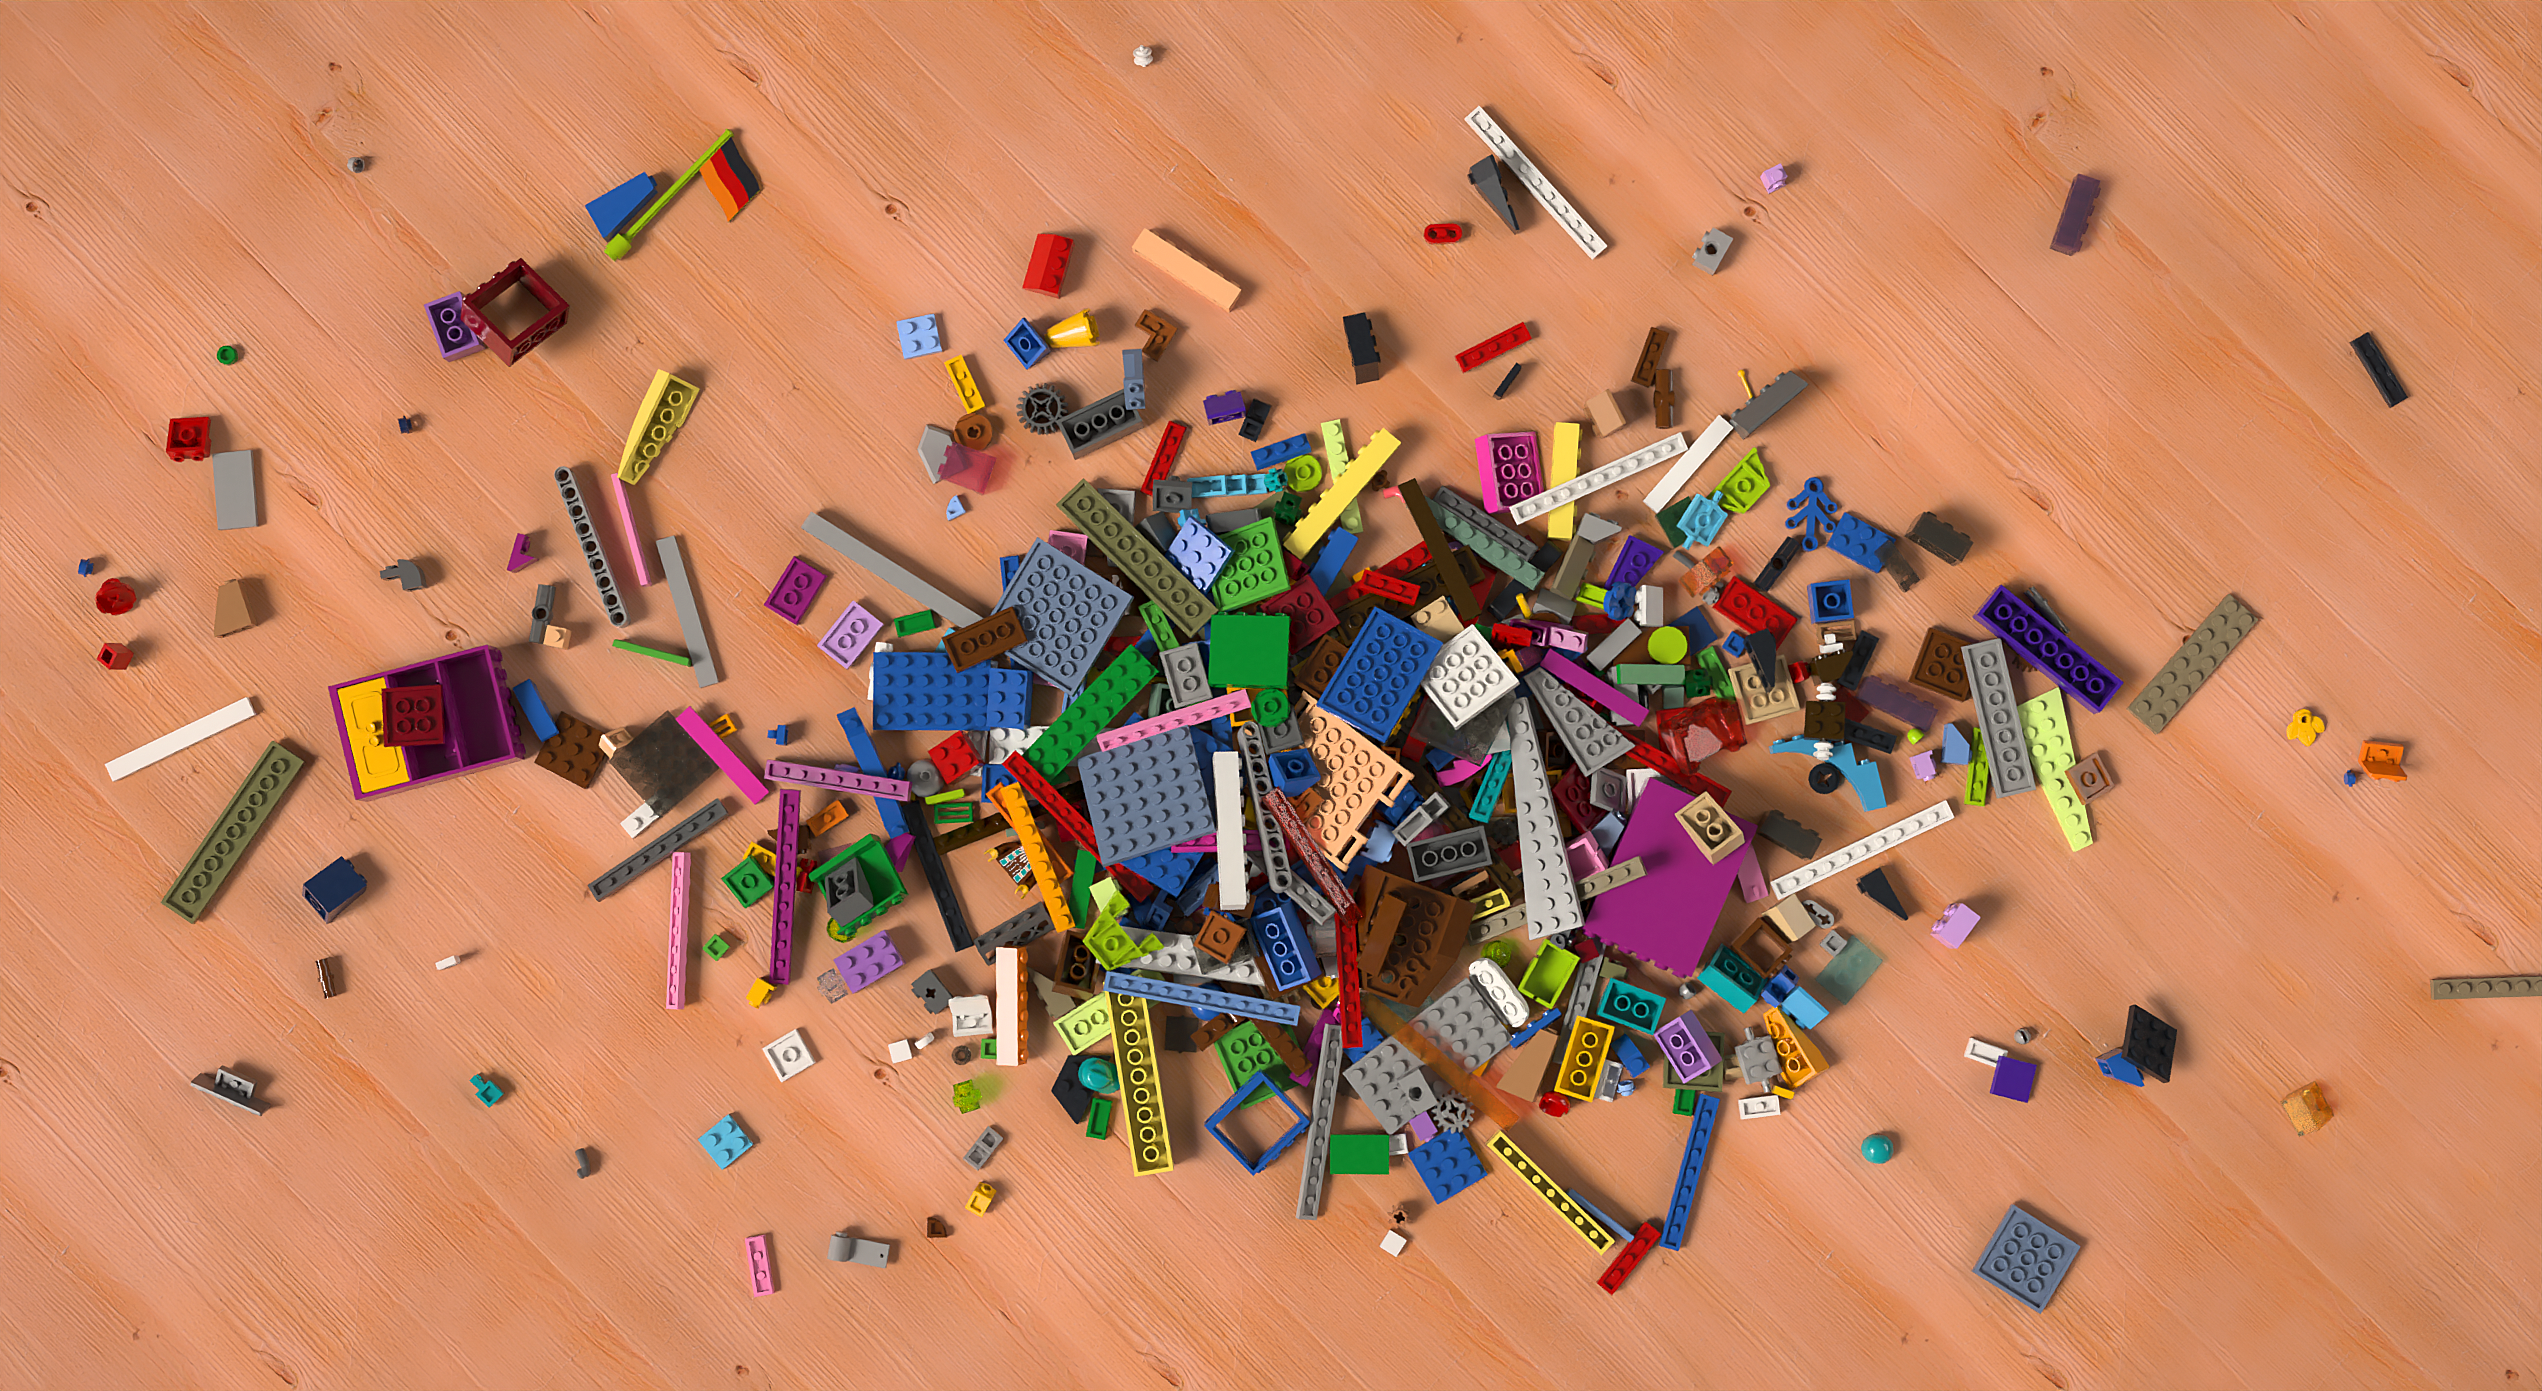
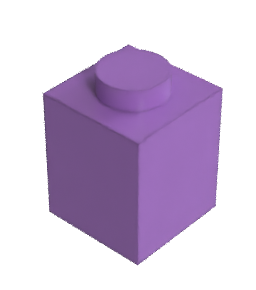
[1409,1111,1438,1142]

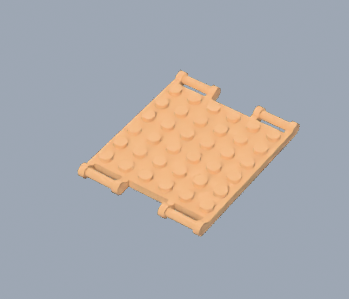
[1243,690,1415,872]

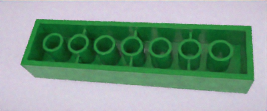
[1021,644,1159,783]

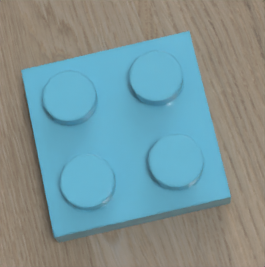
[698,1114,754,1170]

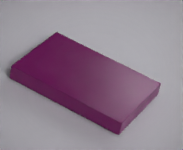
[764,556,828,625]

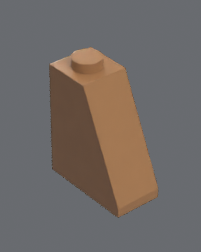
[214,579,258,639]

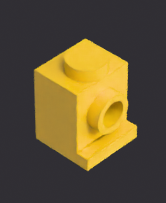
[746,977,777,1009]

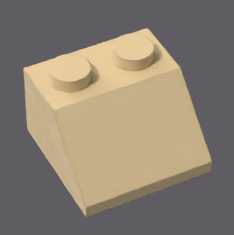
[1410,596,1465,645]

